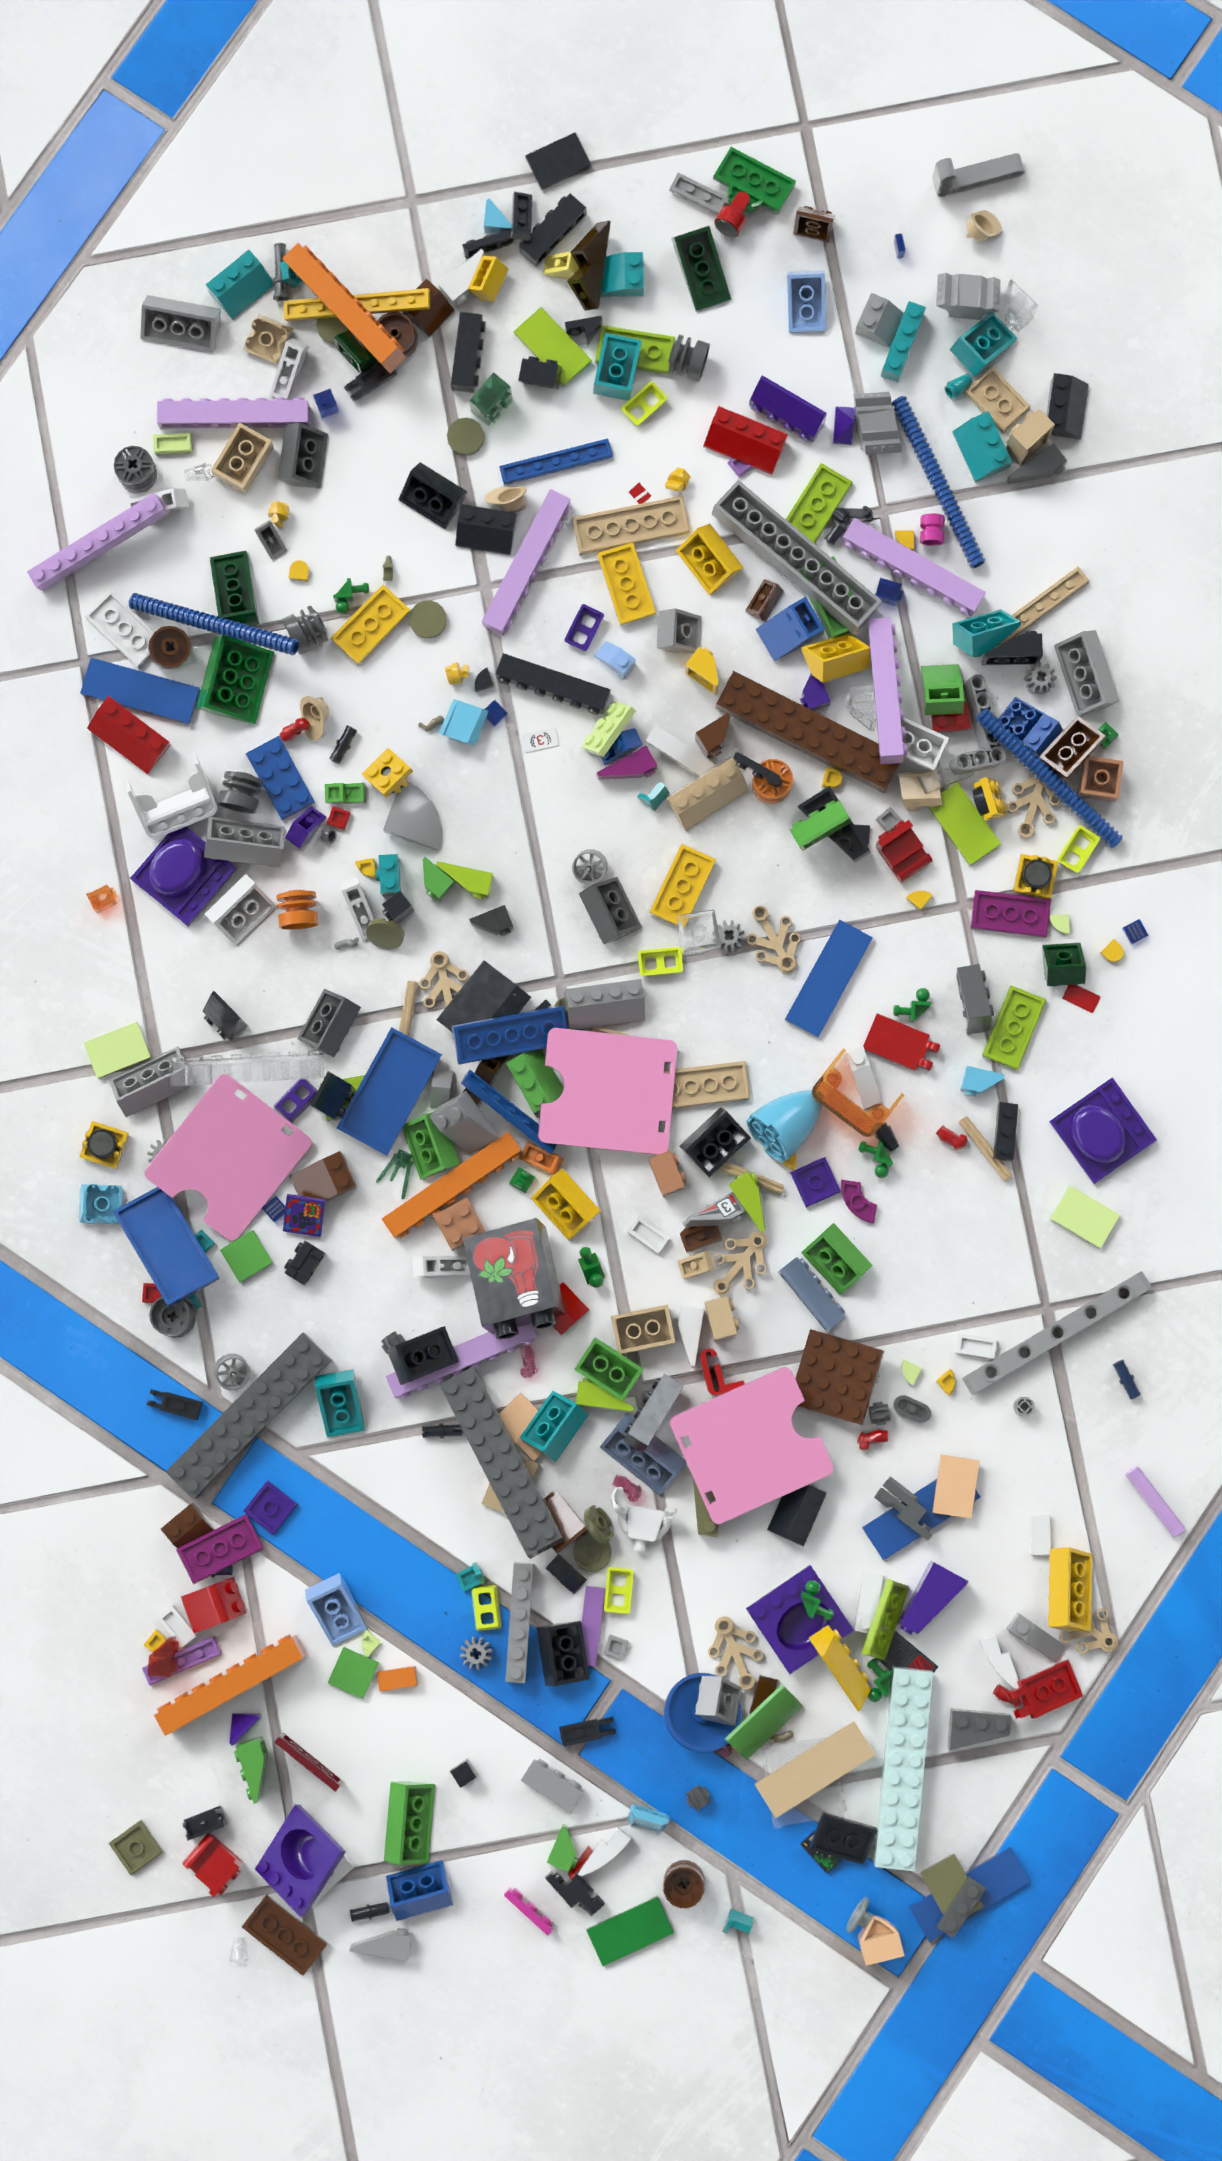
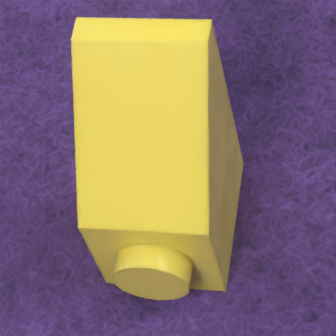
[543,251,579,279]

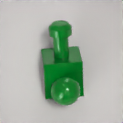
[333,578,370,614]
[893,988,931,1022]
[858,1141,893,1178]
[578,1247,605,1288]
[800,1580,834,1621]
[867,1658,891,1702]

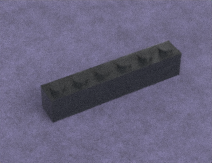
[496,653,611,715]

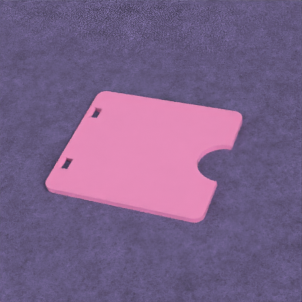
[538,1028,677,1155]
[145,1074,311,1241]
[670,1367,833,1524]

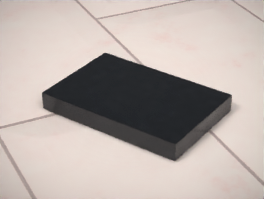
[525,132,591,190]
[809,1812,878,1865]

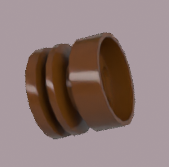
[663,1860,704,1908]

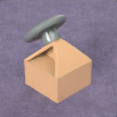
[846,1897,904,1966]

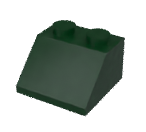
[334,330,379,374]
[1042,943,1086,986]

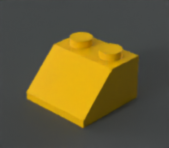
[685,647,718,695]

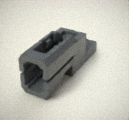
[874,1476,933,1541]

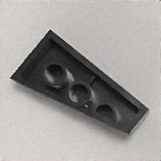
[797,786,871,862]

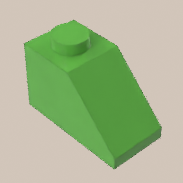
[423,857,455,901]
[547,1824,578,1872]

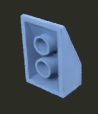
[787,270,826,332]
[305,1573,367,1646]

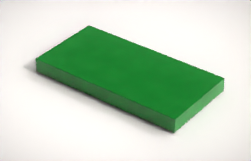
[586,1896,674,1967]

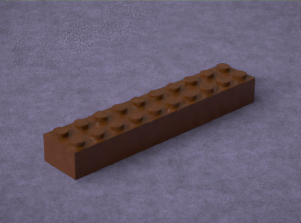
[716,671,900,794]

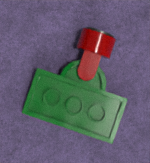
[713,147,796,237]

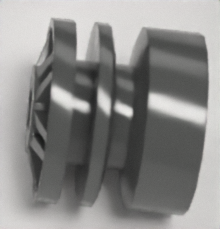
[668,334,710,382]
[113,445,158,493]
[282,605,329,655]
[217,771,264,814]
[149,1297,196,1338]

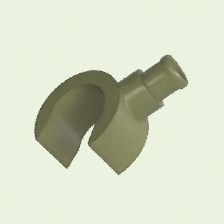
[383,555,393,581]

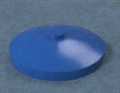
[664,1673,742,1753]

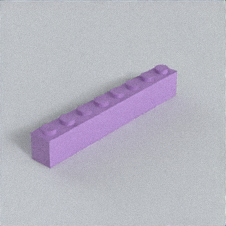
[157,397,309,429]
[482,489,572,635]
[27,493,169,591]
[842,518,986,616]
[868,617,907,764]
[385,1323,538,1400]

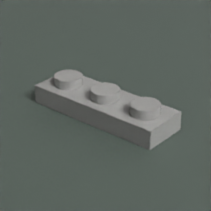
[669,172,728,215]

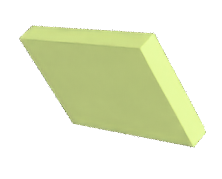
[84,1022,152,1079]
[1050,1186,1120,1248]

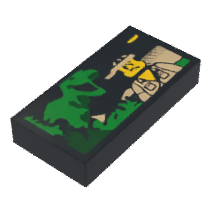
[800,1830,841,1874]

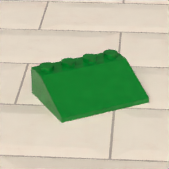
[196,634,274,724]

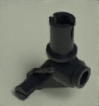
[824,506,873,546]

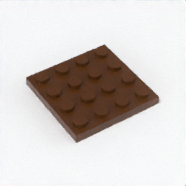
[795,1329,885,1426]

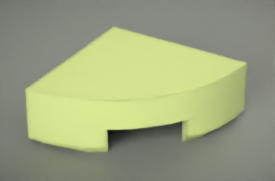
[1049,914,1070,934]
[902,1360,921,1386]
[362,1629,382,1657]

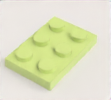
[581,701,636,757]

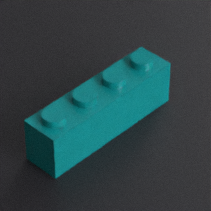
[881,301,926,382]

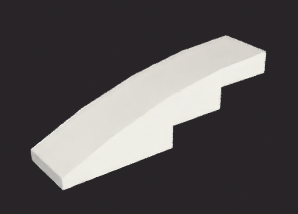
[645,725,716,777]

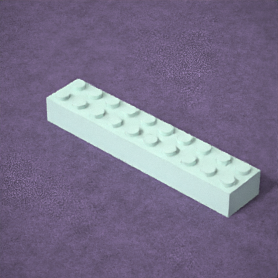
[873,1666,933,1871]

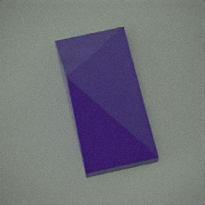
[833,406,854,445]
[229,1713,262,1746]

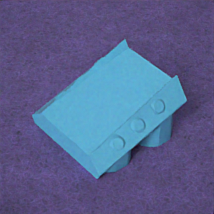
[439,699,489,746]
[78,1184,122,1224]
[628,1804,670,1834]

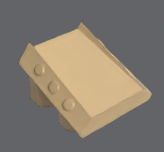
[243,314,293,364]
[898,770,942,811]

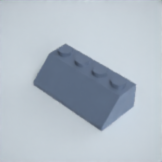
[778,1257,845,1332]
[600,1413,687,1495]

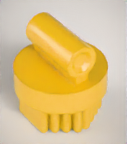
[665,467,691,492]
[268,501,290,529]
[445,662,470,685]

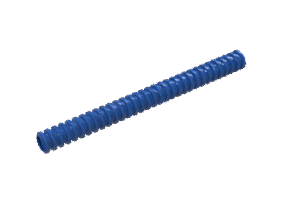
[892,396,986,568]
[129,593,299,656]
[975,708,1123,848]

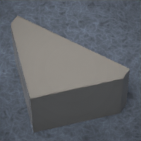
[254,520,288,560]
[430,1069,454,1108]

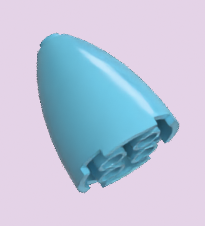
[747,1090,823,1162]

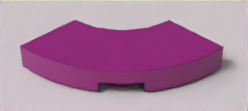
[841,1180,877,1224]

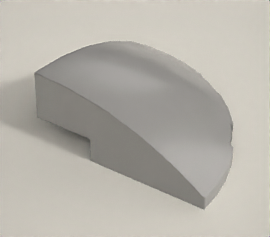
[383,782,442,851]

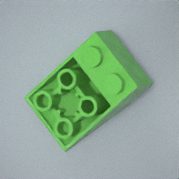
[921,664,964,715]
[234,1735,269,1804]

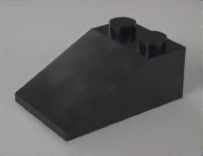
[981,631,1043,665]
[202,991,247,1041]
[310,1071,355,1121]
[386,1326,459,1385]

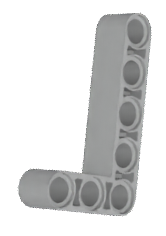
[932,153,1025,197]
[949,674,1006,775]

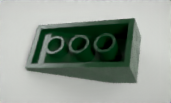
[671,226,731,311]
[209,550,260,626]

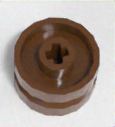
[377,311,419,358]
[148,626,191,669]

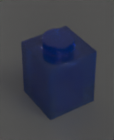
[313,389,339,419]
[875,577,904,606]

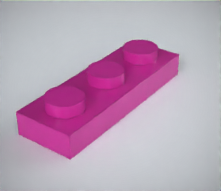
[504,1887,553,1936]

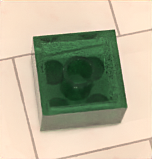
[469,372,513,426]

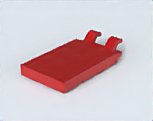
[863,1013,940,1071]
[1006,1659,1083,1719]

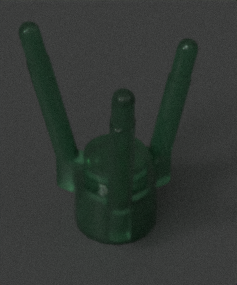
[376,1149,414,1199]

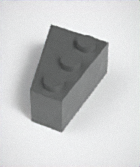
[956,964,994,1035]
[947,1708,1011,1750]

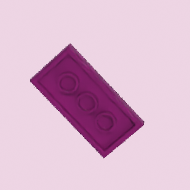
[970,890,1051,938]
[176,1514,264,1585]

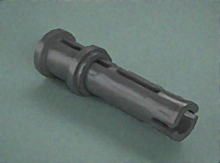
[272,243,290,302]

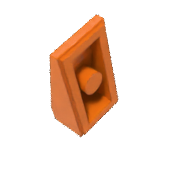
[519,1142,564,1175]
[376,1665,418,1691]

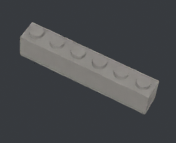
[506,1562,534,1683]

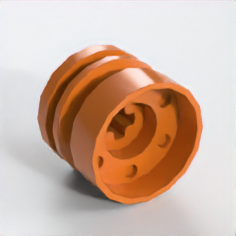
[752,759,793,804]
[276,890,319,930]

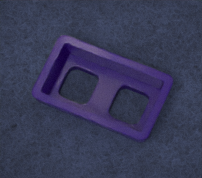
[564,604,604,651]
[274,1077,318,1123]

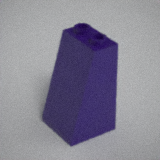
[898,1560,969,1635]

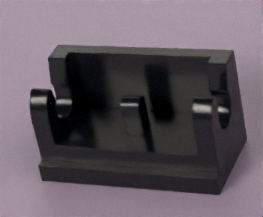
[182,1806,227,1841]

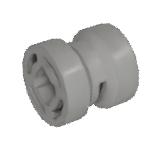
[1013,1397,1035,1416]

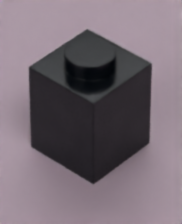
[450,1758,478,1788]

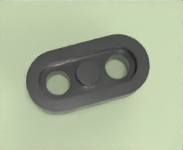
[893,1395,931,1423]

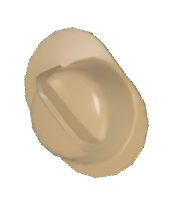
[966,210,1002,242]
[484,486,527,512]
[300,696,329,741]

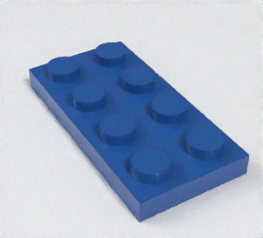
[245,736,315,820]

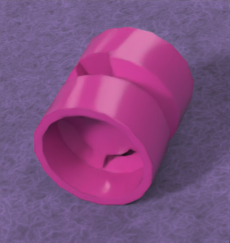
[920,513,945,546]

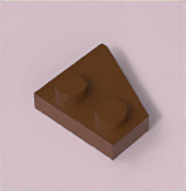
[680,1205,722,1253]

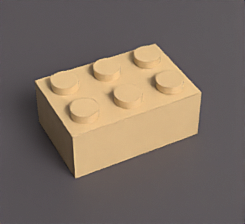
[1006,409,1055,466]
[211,422,274,495]
[611,1304,676,1354]

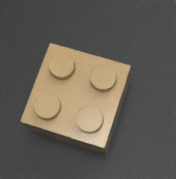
[704,1296,740,1340]

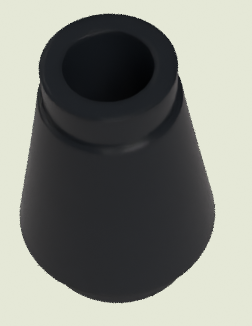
[873,1122,900,1152]

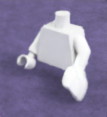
[611,1487,677,1552]

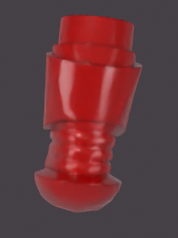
[279,718,310,742]
[935,1125,968,1150]
[857,1429,888,1450]
[993,1684,1023,1708]

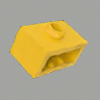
[468,256,509,302]

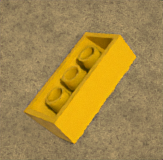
[1048,1547,1093,1632]
[809,1625,871,1712]

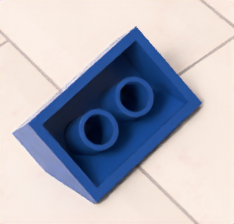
[386,1860,453,1921]

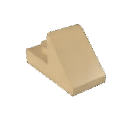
[677,1251,715,1279]

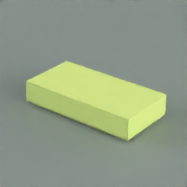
[153,433,192,455]

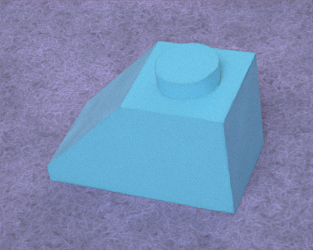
[960,1066,1005,1096]

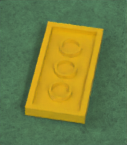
[597,542,656,626]
[331,584,411,665]
[649,843,716,929]

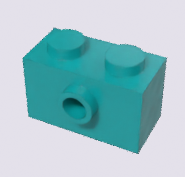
[376,854,401,896]

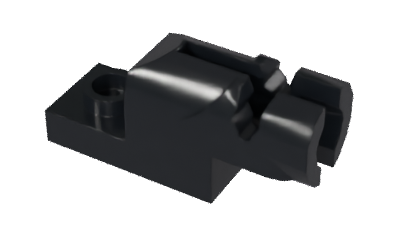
[545,1870,605,1916]

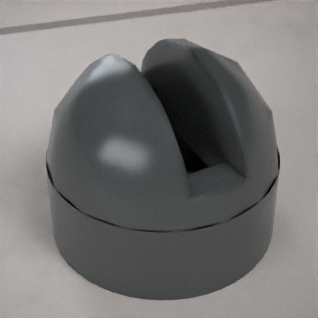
[320,828,337,844]

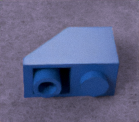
[601,728,643,765]

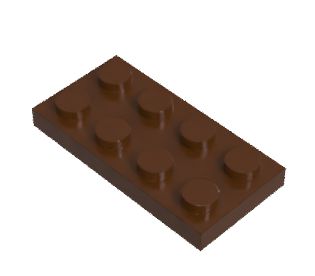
[242,1894,328,1976]

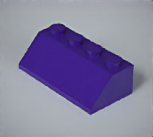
[749,375,827,443]

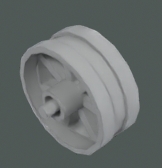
[572,849,608,885]
[214,1353,250,1391]

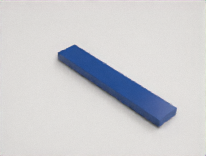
[499,438,613,485]
[461,1069,557,1154]

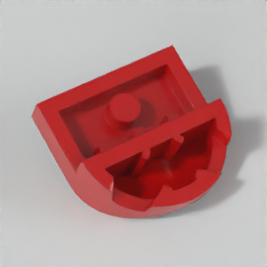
[930,700,971,733]

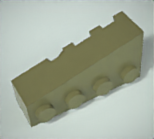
[692,1476,719,1537]

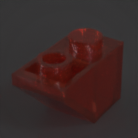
[148,1636,179,1677]

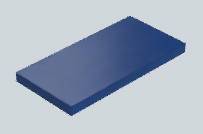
[337,1027,442,1156]
[112,1187,220,1308]

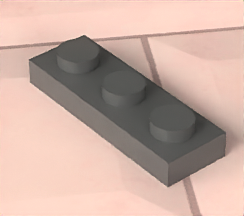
[936,1876,986,1938]

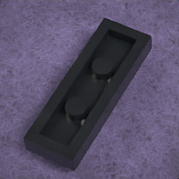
[511,191,532,241]
[993,1102,1018,1162]

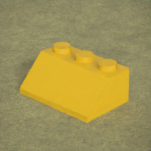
[676,523,744,595]
[802,633,870,682]
[531,1168,601,1240]

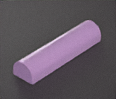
[1125,1466,1185,1538]

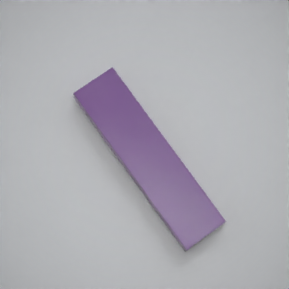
[581,1586,605,1667]
[142,1636,222,1686]

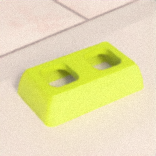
[621,381,668,426]
[1057,825,1100,873]
[638,947,683,976]
[604,1567,634,1614]
[471,1585,502,1631]

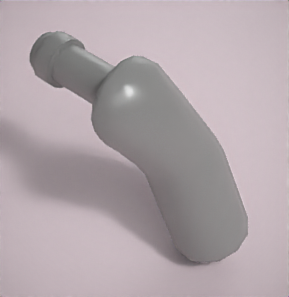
[334,937,359,950]

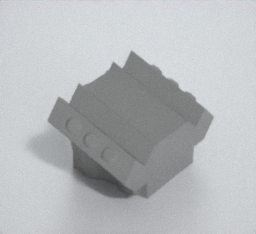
[936,273,1001,320]
[853,392,902,455]

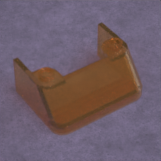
[812,1048,904,1137]

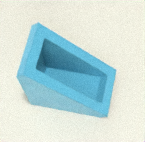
[484,198,512,234]

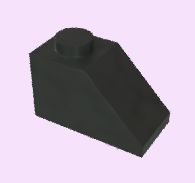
[469,905,514,937]

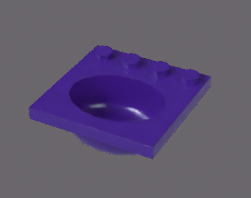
[130,827,237,927]
[1049,1077,1157,1184]
[745,1565,855,1675]
[255,1804,346,1918]

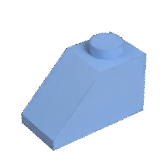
[594,641,636,679]

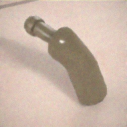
[418,715,444,732]
[768,1730,794,1745]

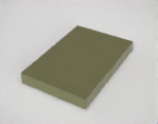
[920,1853,984,1915]

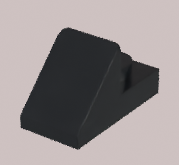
[565,315,602,346]
[546,1553,587,1594]

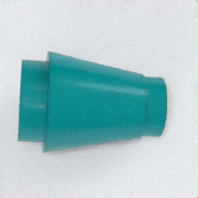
[944,373,973,399]

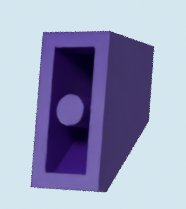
[800,673,830,711]
[285,806,326,849]

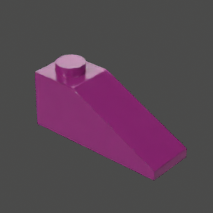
[596,746,657,780]

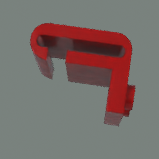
[875,820,933,883]
[699,1349,745,1395]
[181,1577,247,1634]
[182,1832,244,1898]

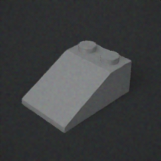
[430,1091,499,1154]

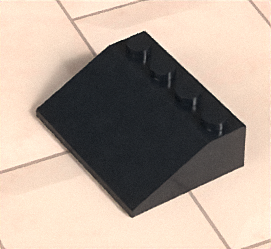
[436,960,531,1033]

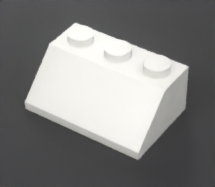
[901,718,949,771]
[205,874,276,946]

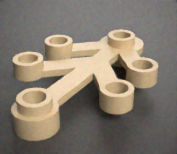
[1007,775,1061,838]
[746,905,801,974]
[419,951,468,1008]
[713,1232,767,1294]
[1059,1609,1118,1654]
[708,1616,763,1689]

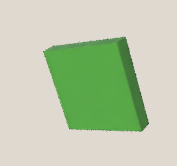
[220,1230,273,1283]
[328,1647,379,1699]

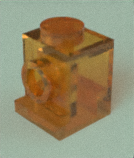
[86,885,118,913]

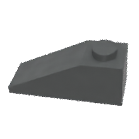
[1007,443,1067,484]

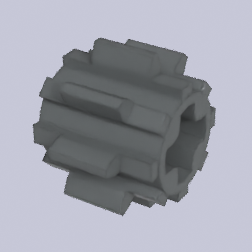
[381,1331,405,1354]
[868,1402,891,1426]
[686,1784,711,1811]

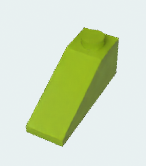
[436,861,494,900]
[729,1170,766,1233]
[576,1378,634,1411]

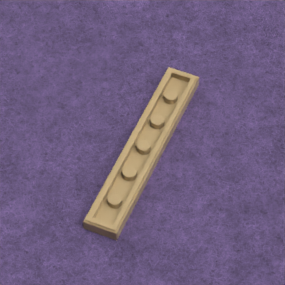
[997,566,1089,647]

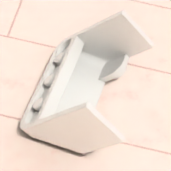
[125,753,217,838]

